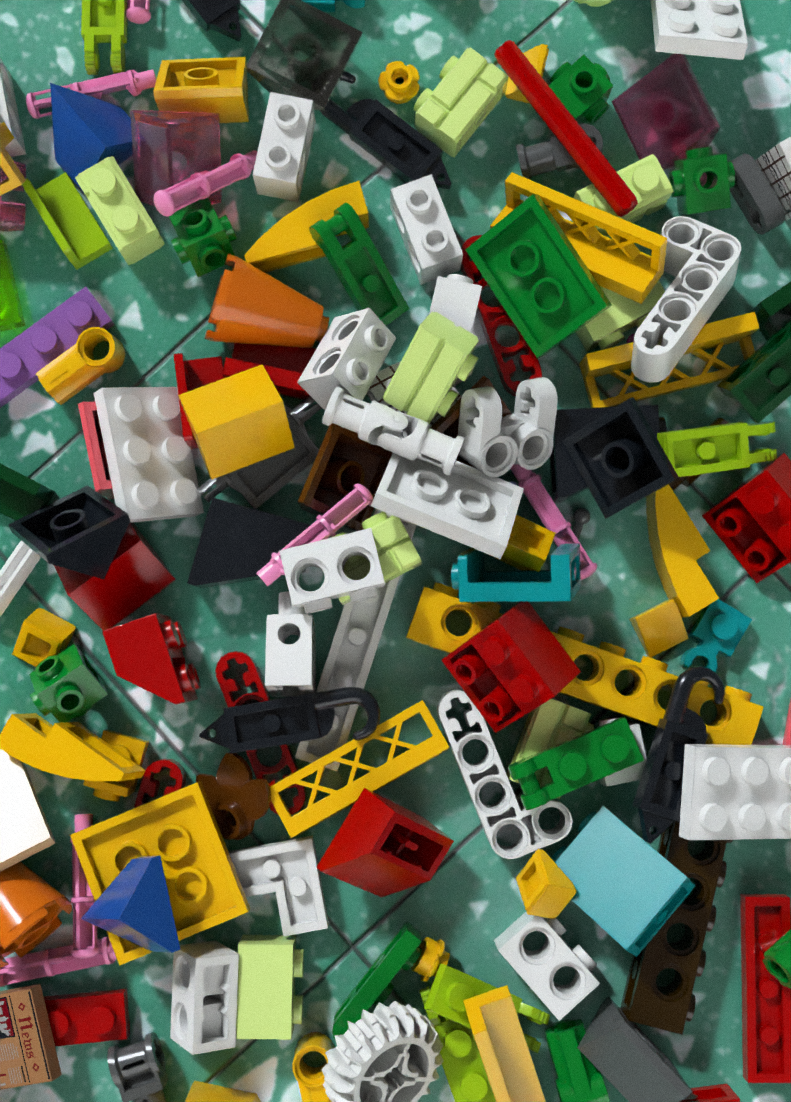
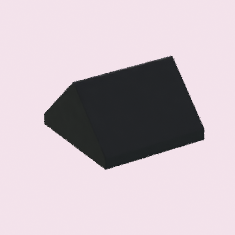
[562,397,679,519]
[8,485,130,579]

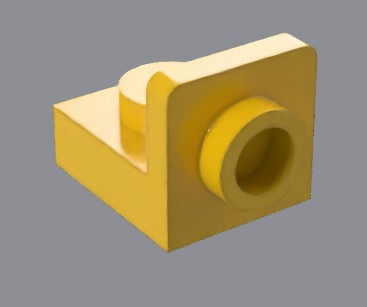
[83,730,149,802]

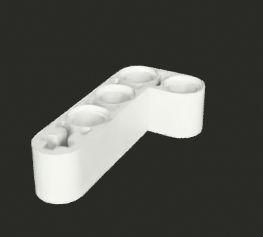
[631,216,742,383]
[437,689,573,859]

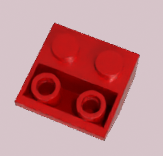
[702,453,791,584]
[441,602,581,733]
[102,613,201,705]
[316,788,454,898]

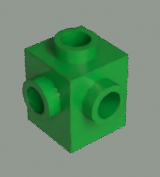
[548,54,613,125]
[669,146,735,215]
[169,198,237,277]
[29,643,108,723]

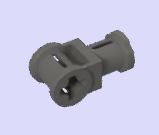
[516,124,603,180]
[107,1032,168,1102]

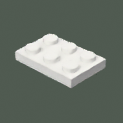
[650,0,748,60]
[94,387,204,523]
[371,438,524,559]
[679,744,791,841]

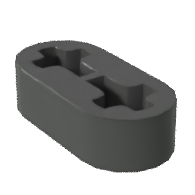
[730,153,785,235]

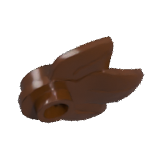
[196,752,271,840]

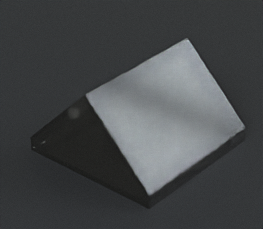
[246,0,363,110]

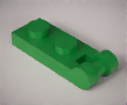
[309,203,410,326]
[508,717,644,810]
[332,921,422,1039]

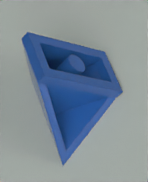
[50,83,149,194]
[81,855,181,953]

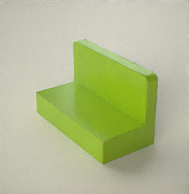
[22,172,113,270]

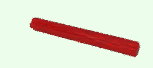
[494,40,638,217]

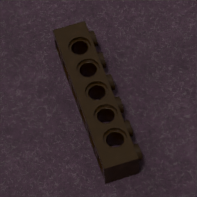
[620,821,733,1035]

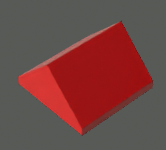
[54,523,176,631]

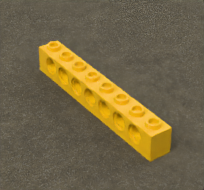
[406,582,764,745]

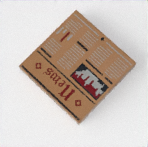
[0,984,62,1090]

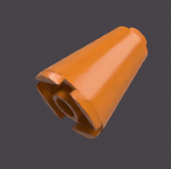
[204,254,329,348]
[0,861,72,968]

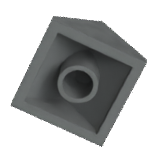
[577,996,692,1102]

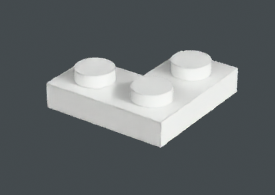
[228,835,329,937]

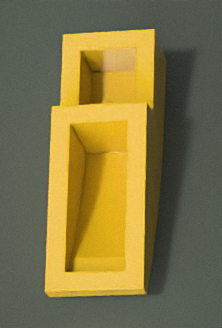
[244,181,369,273]
[646,484,719,618]
[0,713,146,782]

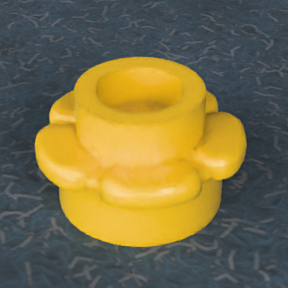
[378,61,420,104]
[411,937,450,982]

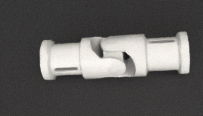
[322,386,465,476]

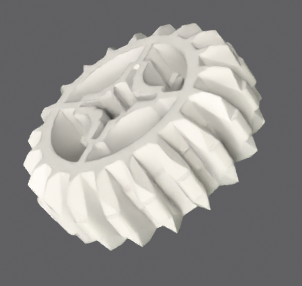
[321,1001,444,1102]

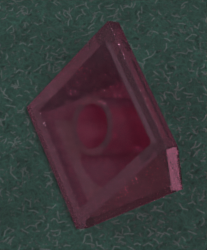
[611,53,720,170]
[130,110,222,206]

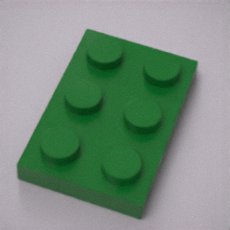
[465,194,612,358]

